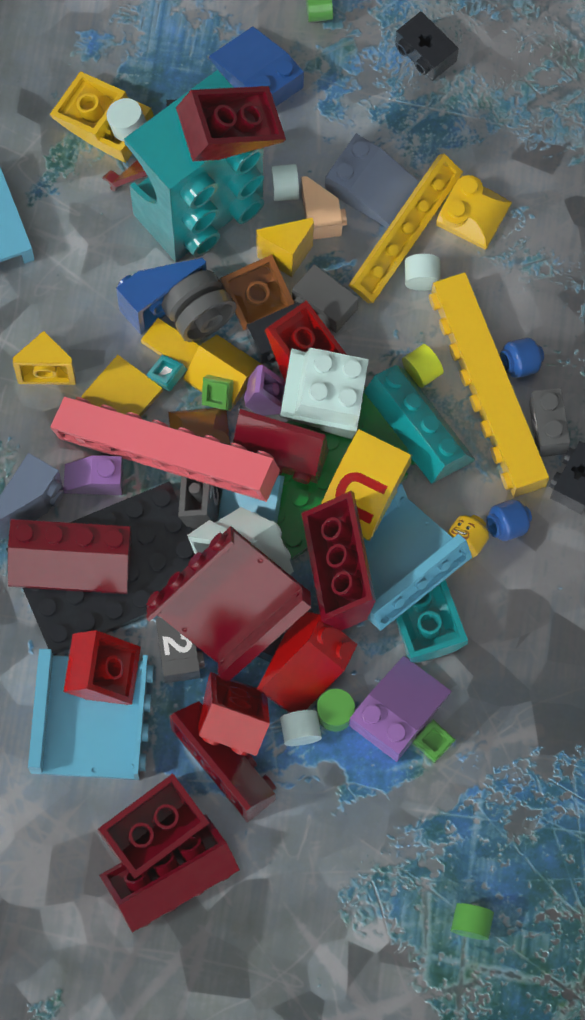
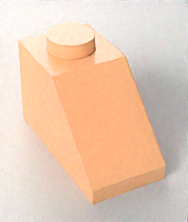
[301,176,347,239]

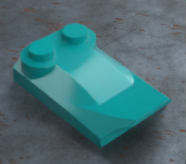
[395,580,468,662]

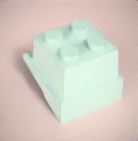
[280,348,369,439]
[187,507,294,574]

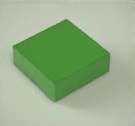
[202,375,234,411]
[412,719,456,763]

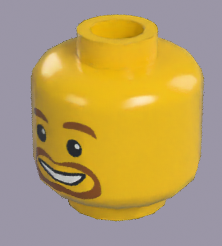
[447,515,489,558]

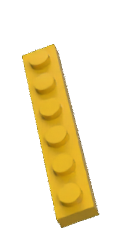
[348,154,463,304]

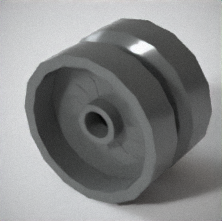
[161,270,237,342]

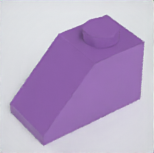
[244,365,285,416]
[63,455,124,495]

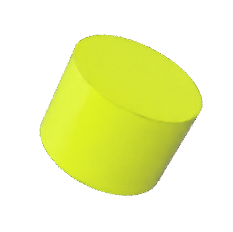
[402,344,444,388]

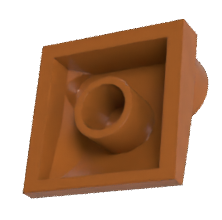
[219,255,295,331]
[168,408,230,445]

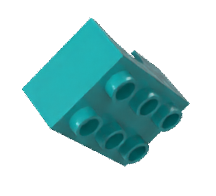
[124,70,264,262]

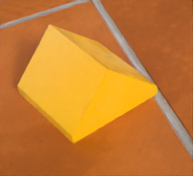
[256,217,314,277]
[13,331,76,385]
[183,334,263,411]

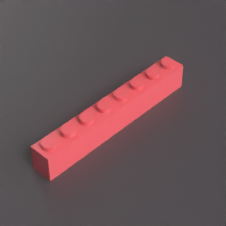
[50,396,280,502]

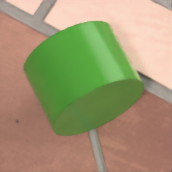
[306,0,333,22]
[317,689,355,732]
[450,903,494,940]

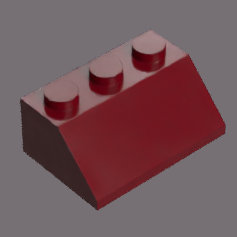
[233,409,329,484]
[97,773,209,879]

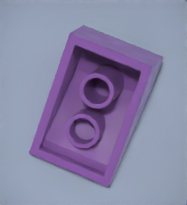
[349,656,452,762]

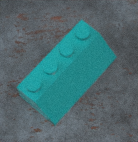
[364,365,475,484]

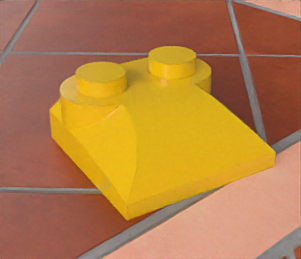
[436,175,512,250]

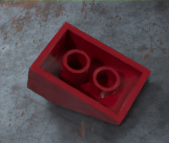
[176,86,286,162]

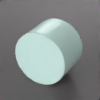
[106,98,146,141]
[271,164,299,201]
[405,254,441,291]
[280,710,322,746]

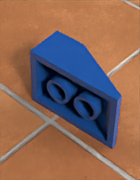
[209,26,304,107]
[116,258,207,335]

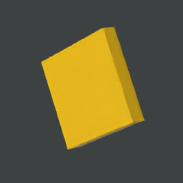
[81,354,163,417]

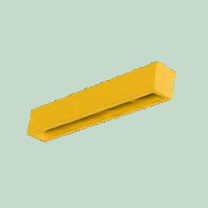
[429,272,549,498]

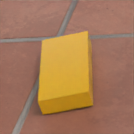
[141,318,199,373]

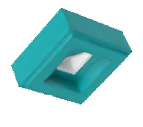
[146,354,187,392]

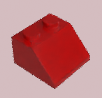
[63,630,141,705]

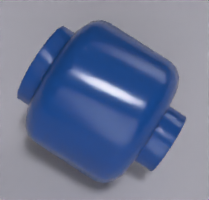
[499,338,544,378]
[486,499,532,542]

